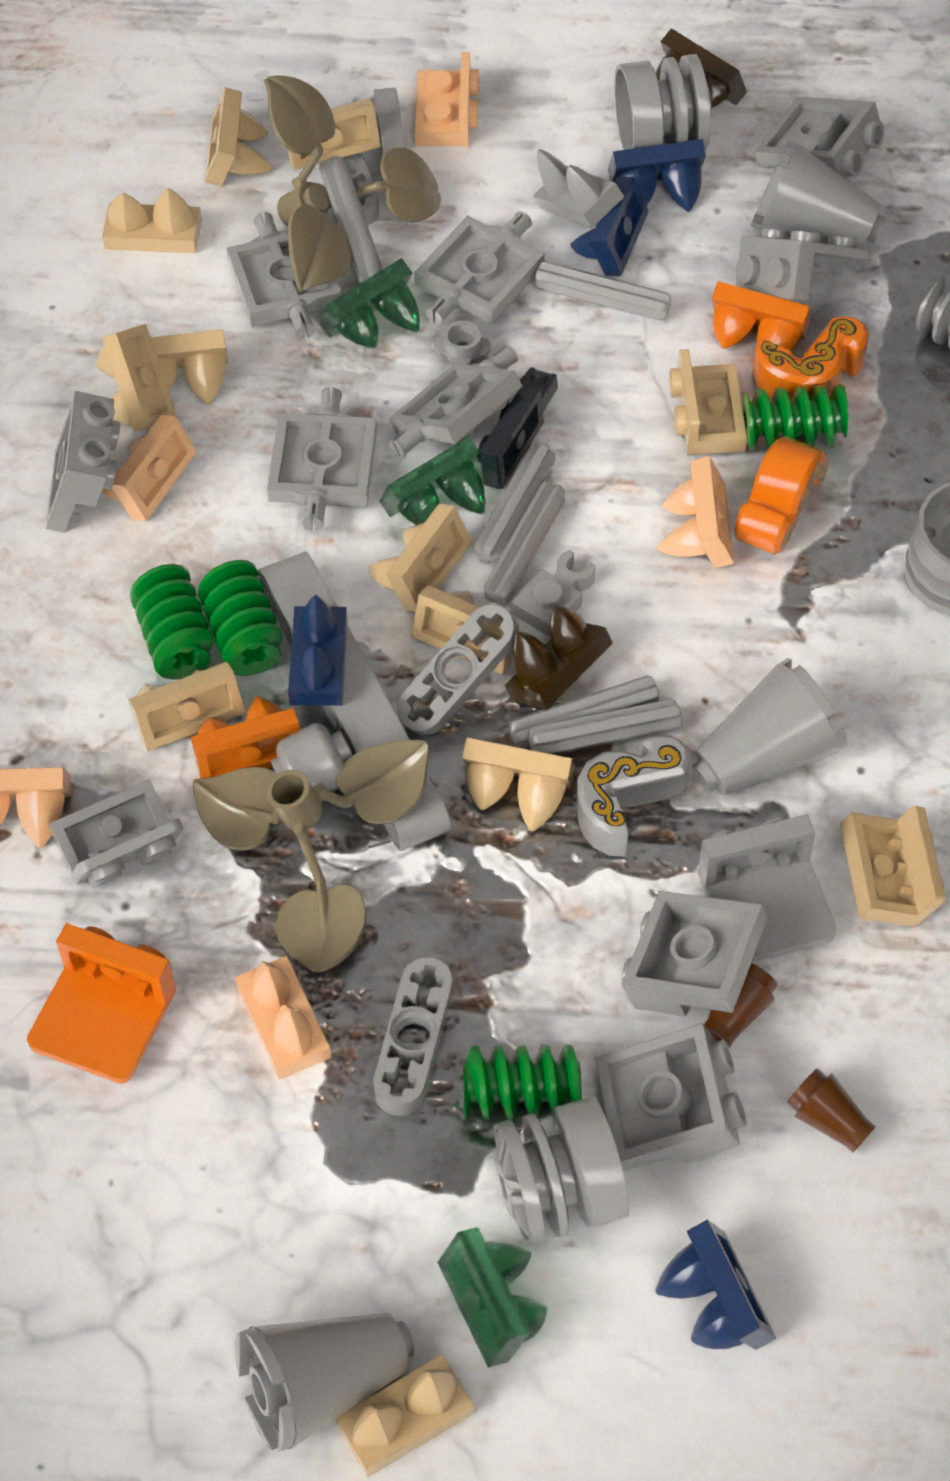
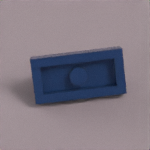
[608,139,706,212]
[570,176,649,276]
[288,594,348,706]
[655,1219,777,1350]

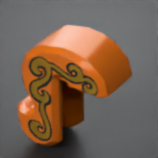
[752,316,869,400]
[734,436,828,555]

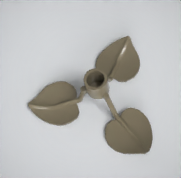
[263,75,441,292]
[193,740,430,973]

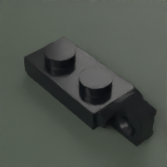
[477,367,558,490]

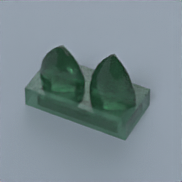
[319,258,420,348]
[379,437,486,525]
[437,1227,548,1368]

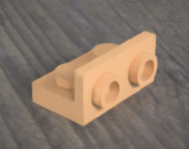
[414,52,479,146]

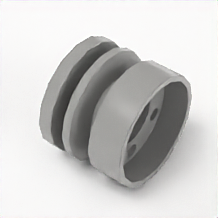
[614,54,711,150]
[904,482,950,615]
[494,1096,629,1245]

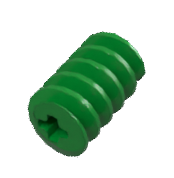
[743,385,849,451]
[197,560,283,676]
[129,564,214,680]
[463,1044,582,1120]

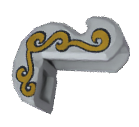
[577,735,691,857]

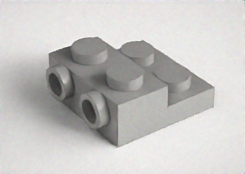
[754,97,885,179]
[46,391,120,533]
[622,891,768,1017]
[595,1023,747,1171]

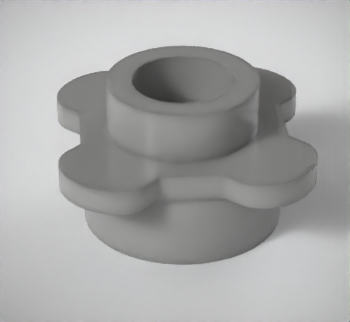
[434,321,491,365]

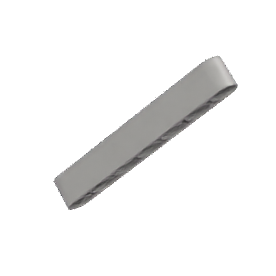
[257,551,451,851]

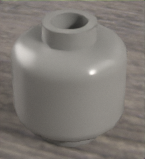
[271,723,354,792]

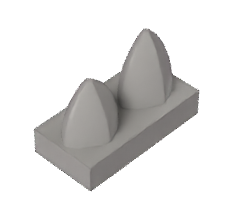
[533,149,624,228]

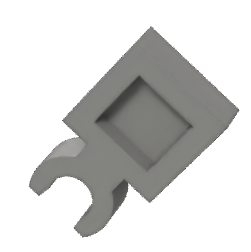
[511,550,596,637]

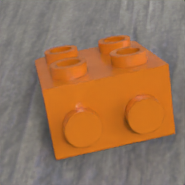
[27,923,176,1084]

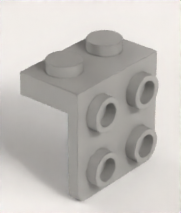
[735,228,871,301]
[49,779,184,888]
[698,814,837,962]

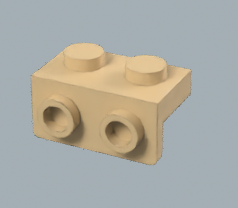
[669,349,747,455]
[840,805,945,927]

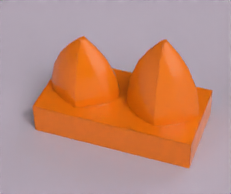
[712,281,811,351]
[190,695,300,778]

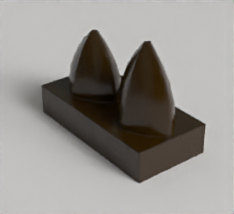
[656,28,747,109]
[504,606,613,710]

